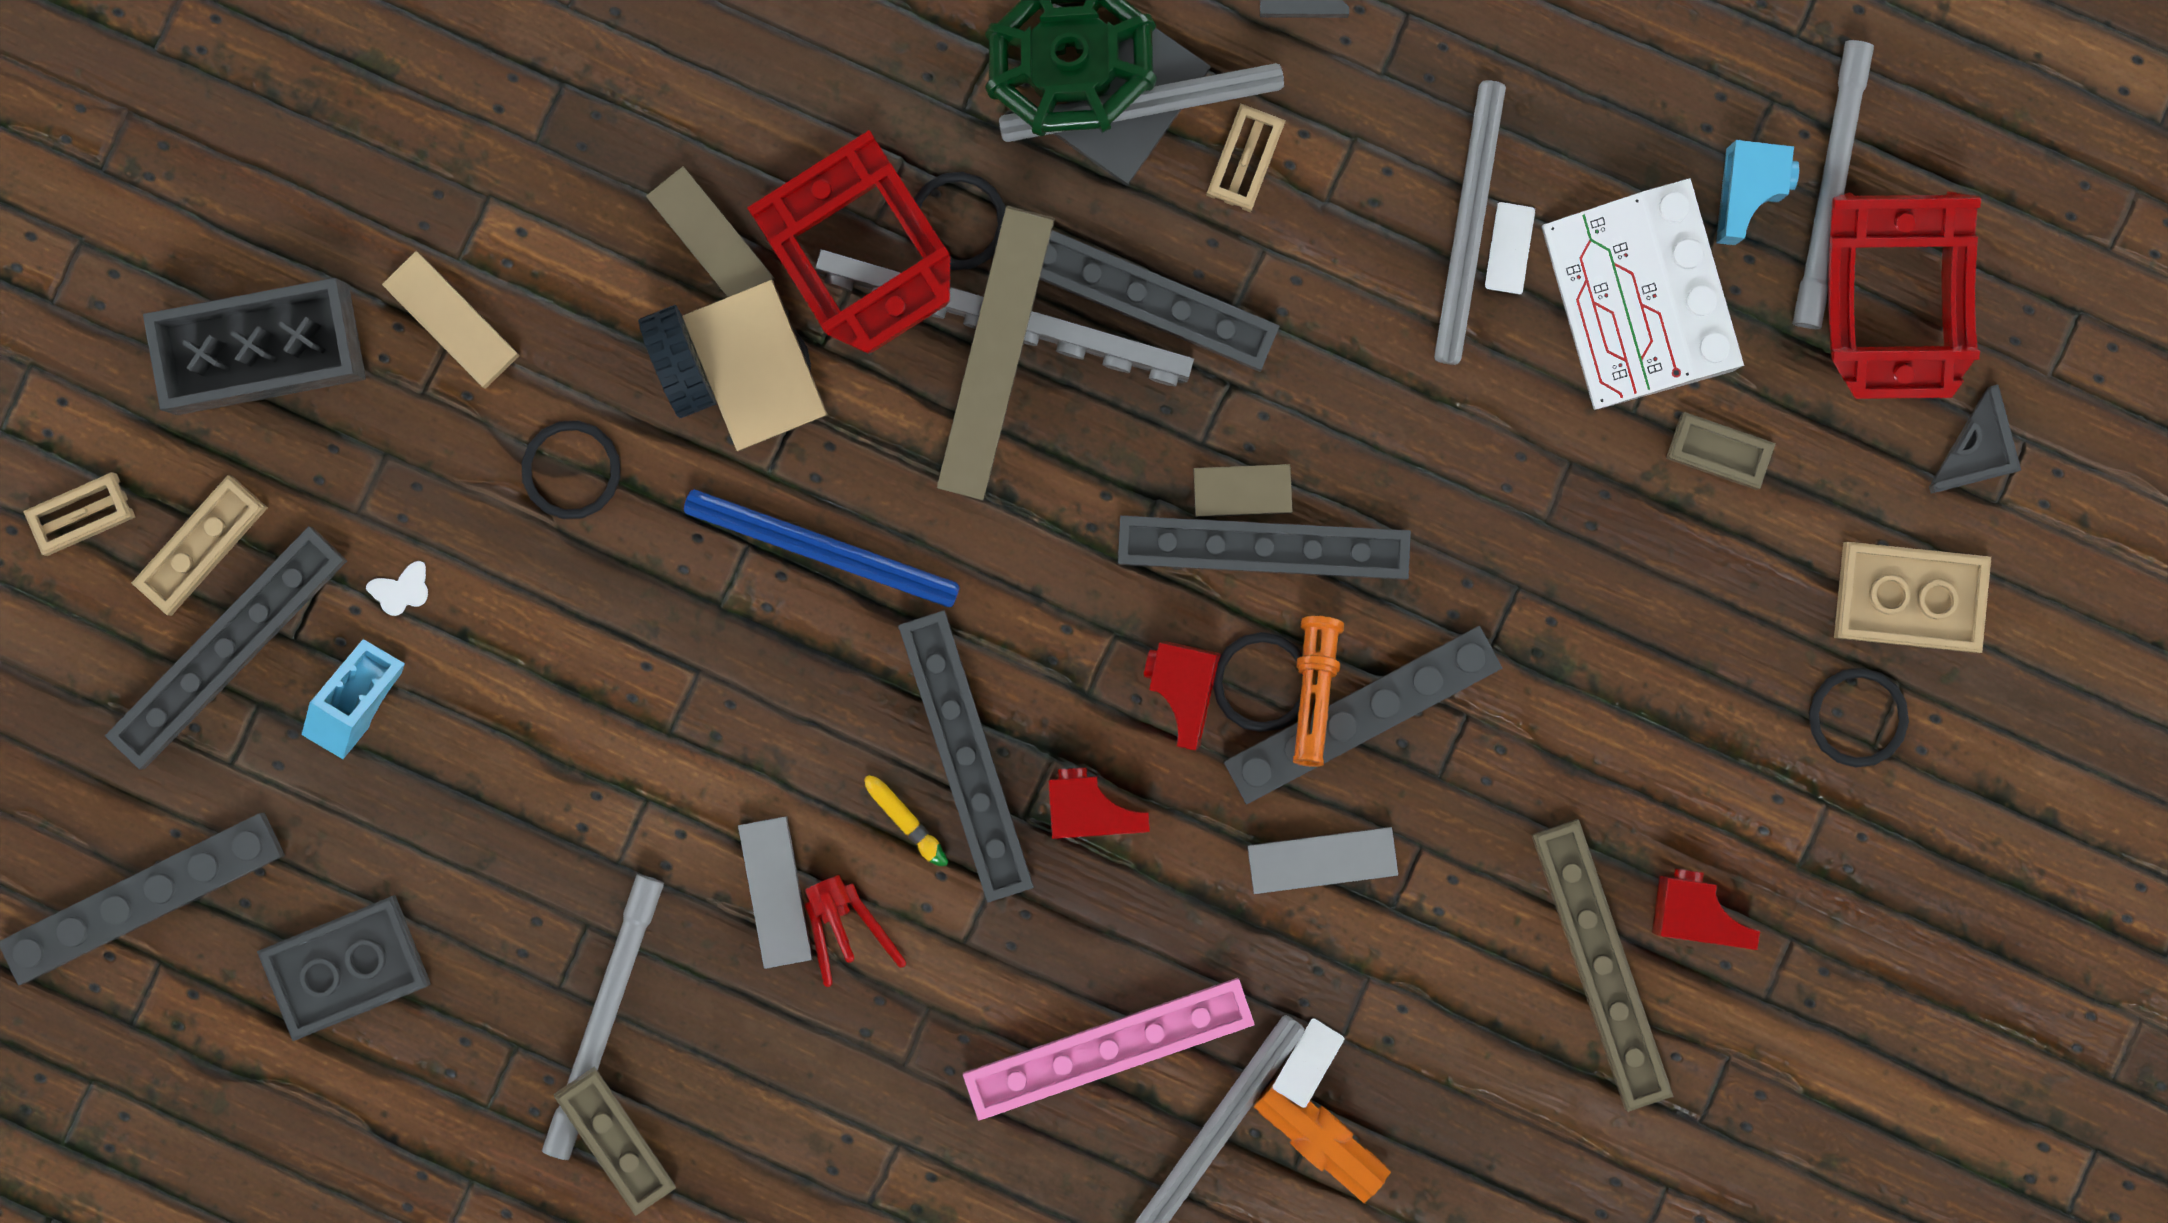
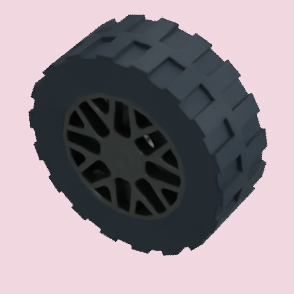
[638,305,716,419]

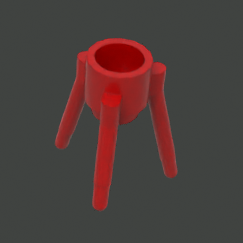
[804,875,906,987]

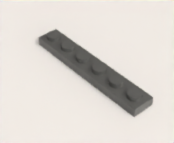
[1040,230,1280,372]
[1118,516,1411,580]
[105,526,347,770]
[898,610,1034,903]
[1223,626,1503,805]
[0,813,285,986]

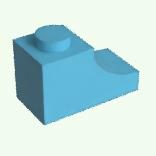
[1716,140,1799,245]
[301,639,405,759]

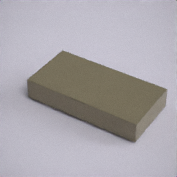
[1666,412,1776,490]
[1193,464,1292,517]

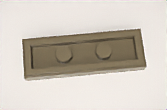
[646,166,775,297]
[553,1066,676,1216]

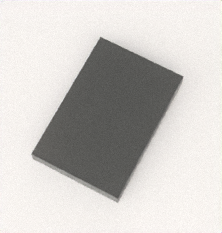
[1053,28,1211,186]
[257,895,431,1041]

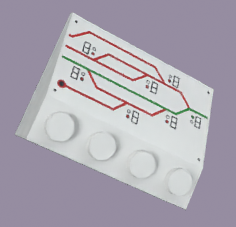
[1541,178,1744,410]

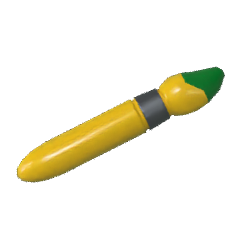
[864,775,948,866]

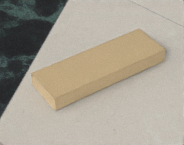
[382,251,520,389]
[131,475,268,616]

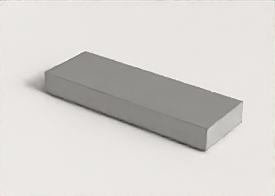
[738,816,813,969]
[1247,827,1398,894]

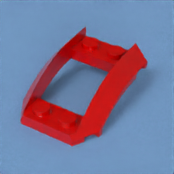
[747,130,950,354]
[1828,191,1981,399]

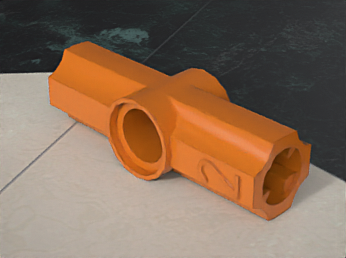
[1253,1075,1391,1203]

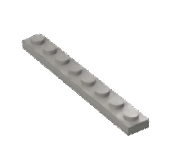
[816,249,1194,387]

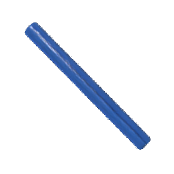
[684,489,959,607]

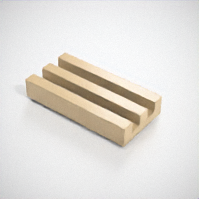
[1206,104,1286,212]
[23,472,136,556]

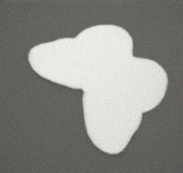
[366,561,428,616]

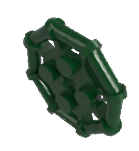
[985,0,1157,136]

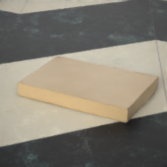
[682,280,828,451]
[1834,542,1991,653]

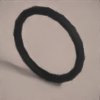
[913,172,1006,271]
[522,420,621,519]
[1213,632,1303,732]
[1809,667,1909,768]

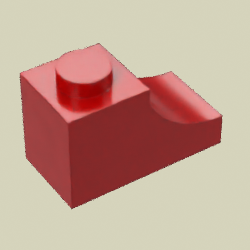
[1144,641,1221,751]
[1048,767,1150,839]
[1652,868,1760,950]

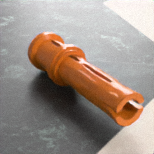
[1293,616,1344,767]

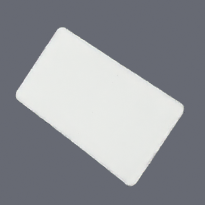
[1485,202,1535,294]
[1273,1019,1344,1108]

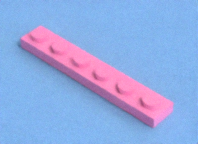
[963,977,1255,1121]

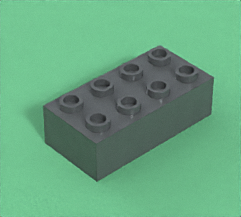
[143,278,366,415]

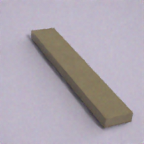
[937,206,1055,500]
[1531,819,1673,1112]

